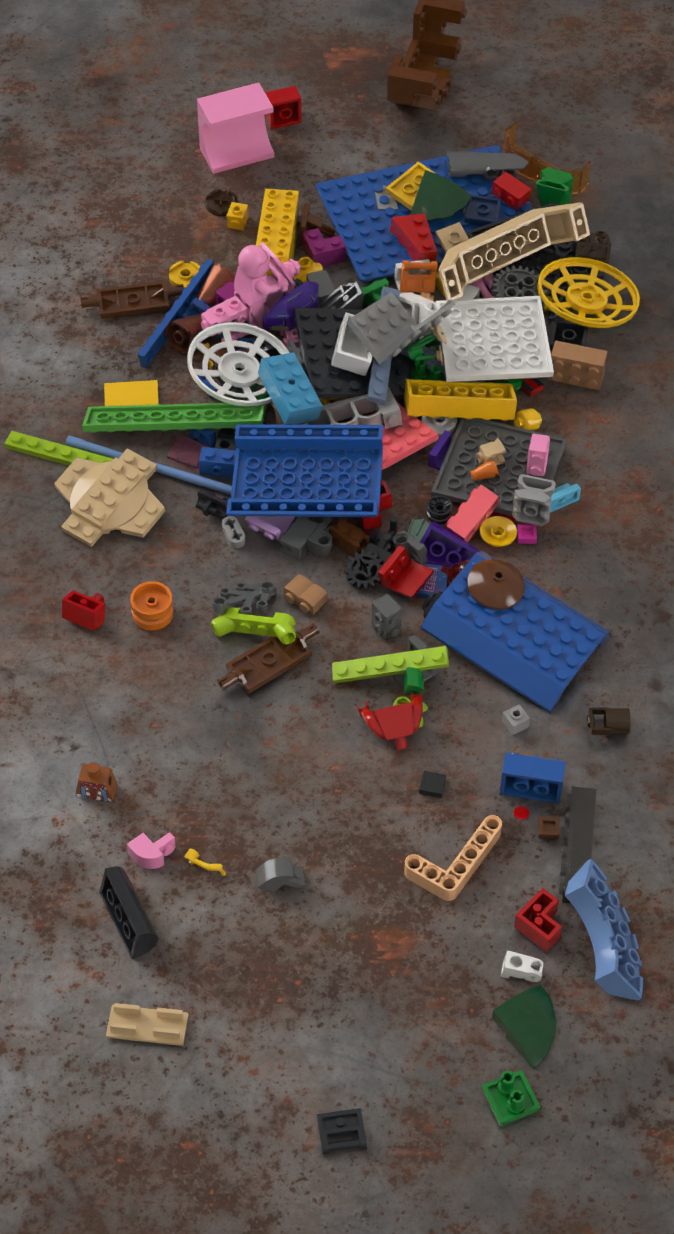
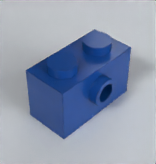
[199,447,236,478]

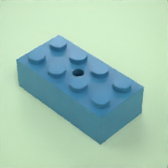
[258,352,322,425]

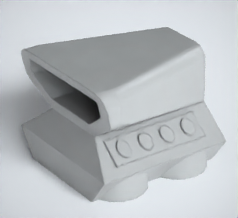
[512,474,556,526]

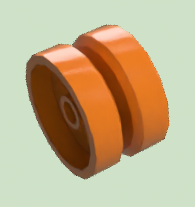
[130,581,174,631]

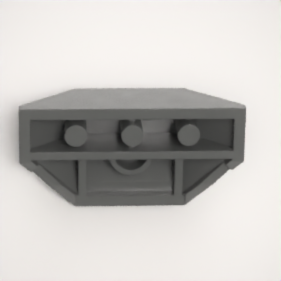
[318,282,364,309]

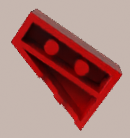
[390,213,437,262]

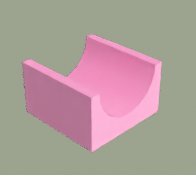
[197,83,274,174]

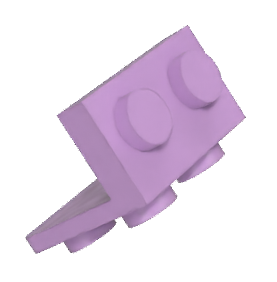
[245,516,297,541]

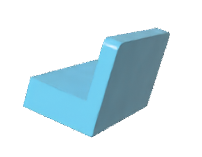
[550,483,581,512]

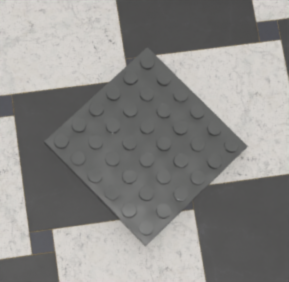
[431,418,567,516]

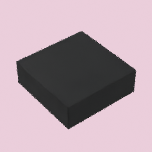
[419,771,446,798]

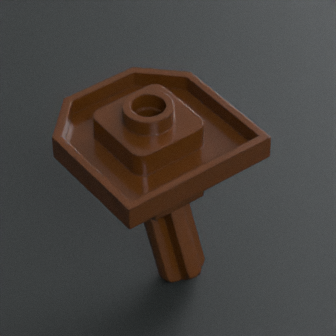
[297,203,335,246]

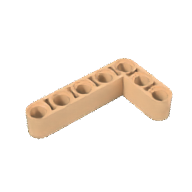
[404,815,502,901]

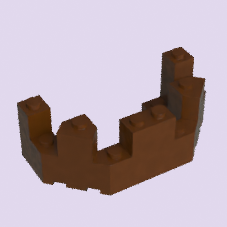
[387,0,467,112]

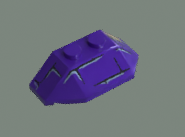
[263,282,319,331]

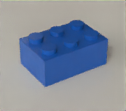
[500,753,566,804]

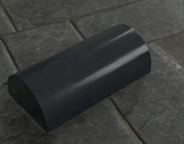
[99,866,158,959]

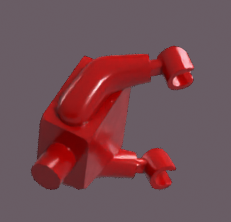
[357,691,423,750]

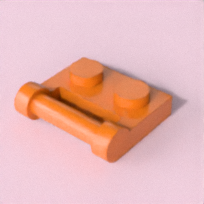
[400,260,438,292]

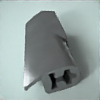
[446,151,529,180]

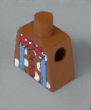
[76,762,118,802]

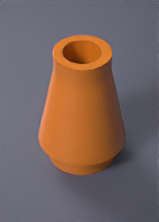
[470,460,499,481]

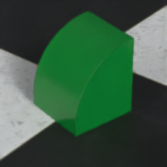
[403,667,424,695]

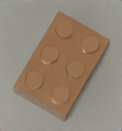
[548,340,608,390]

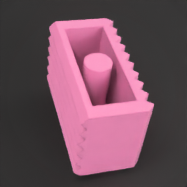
[526,434,550,477]

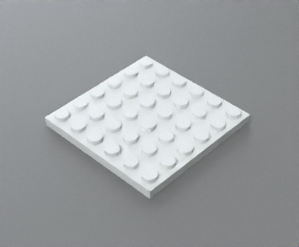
[436,296,554,382]

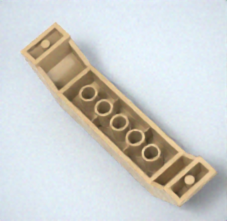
[438,202,590,302]

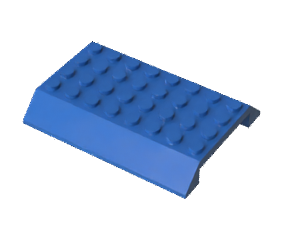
[226,425,383,517]
[420,551,610,713]

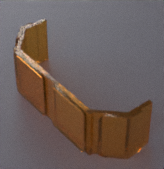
[503,122,591,194]

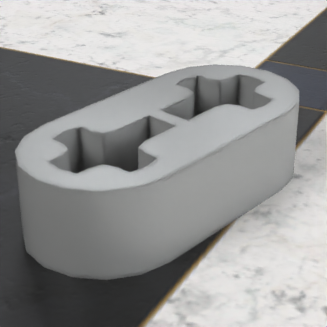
[222,516,245,548]

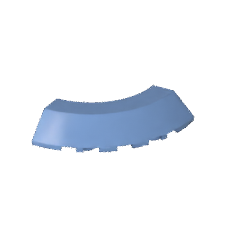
[565,859,643,1000]

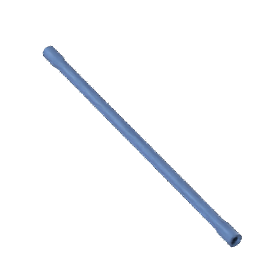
[65,435,298,517]

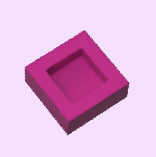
[517,524,537,544]

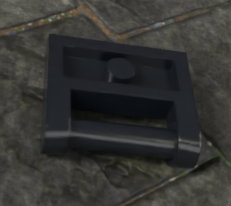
[317,1108,367,1155]

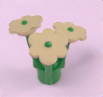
[406,325,447,366]

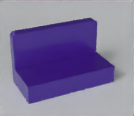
[428,430,451,470]

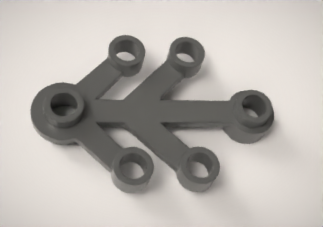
[212,581,277,615]

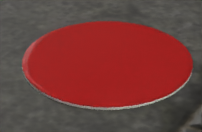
[513,806,529,820]

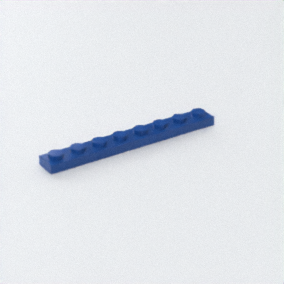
[138,259,214,368]

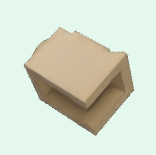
[476,438,506,465]

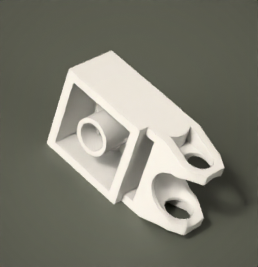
[399,292,441,339]

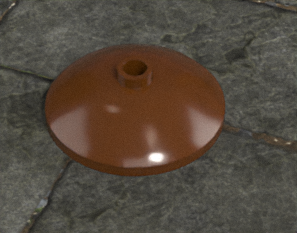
[467,559,525,610]

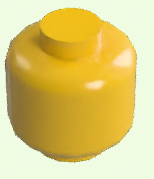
[514,408,542,431]

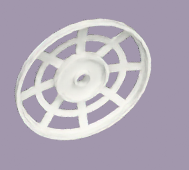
[187,322,289,406]

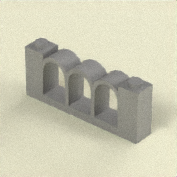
[294,387,403,429]

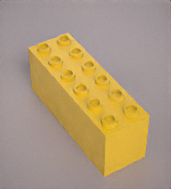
[256,189,299,276]

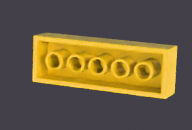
[404,379,517,421]

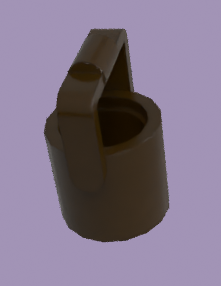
[587,707,630,735]

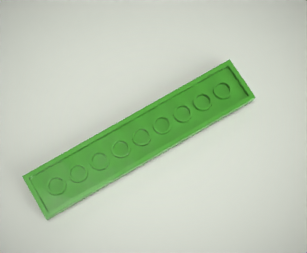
[82,403,266,433]

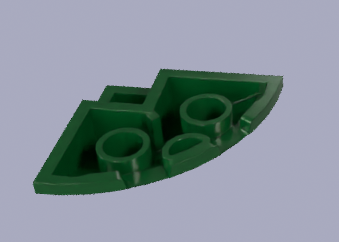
[410,170,471,222]
[492,985,556,1069]

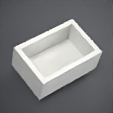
[331,312,372,376]

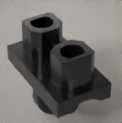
[196,490,228,519]

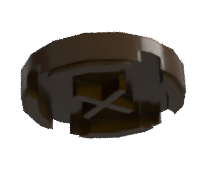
[205,189,238,216]

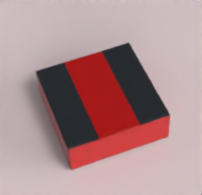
[521,378,544,397]

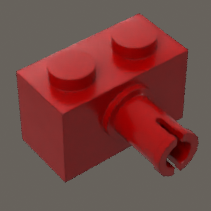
[62,590,105,631]

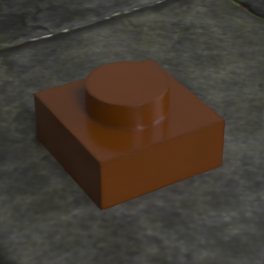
[538,817,559,839]

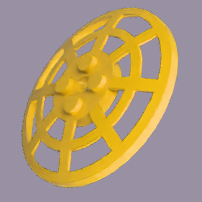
[537,257,640,328]

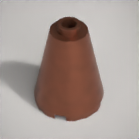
[196,264,235,309]
[165,314,203,354]

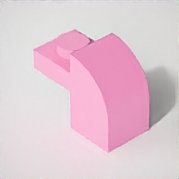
[127,832,176,869]

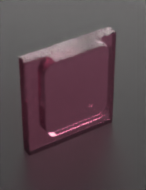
[167,436,209,469]

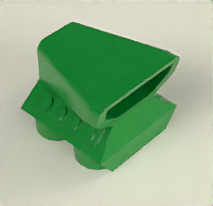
[536,167,574,207]

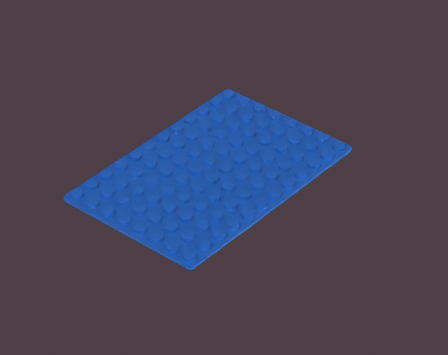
[316,145,533,282]

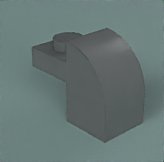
[255,858,305,892]

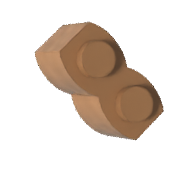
[284,574,328,615]

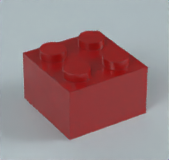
[265,86,302,129]

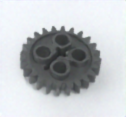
[491,265,547,306]

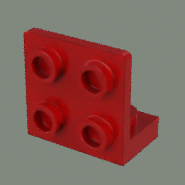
[378,545,434,599]

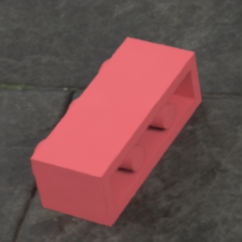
[447,485,500,542]

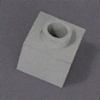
[502,704,530,735]

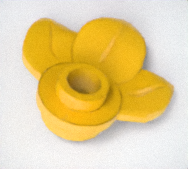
[292,257,323,284]

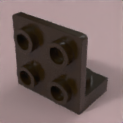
[575,231,611,264]

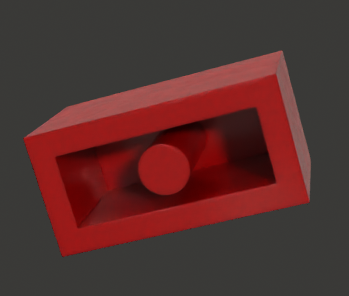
[491,171,531,211]

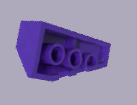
[420,521,481,572]

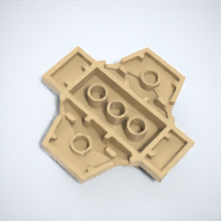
[54,448,165,548]

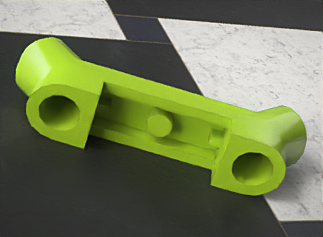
[211,607,296,645]

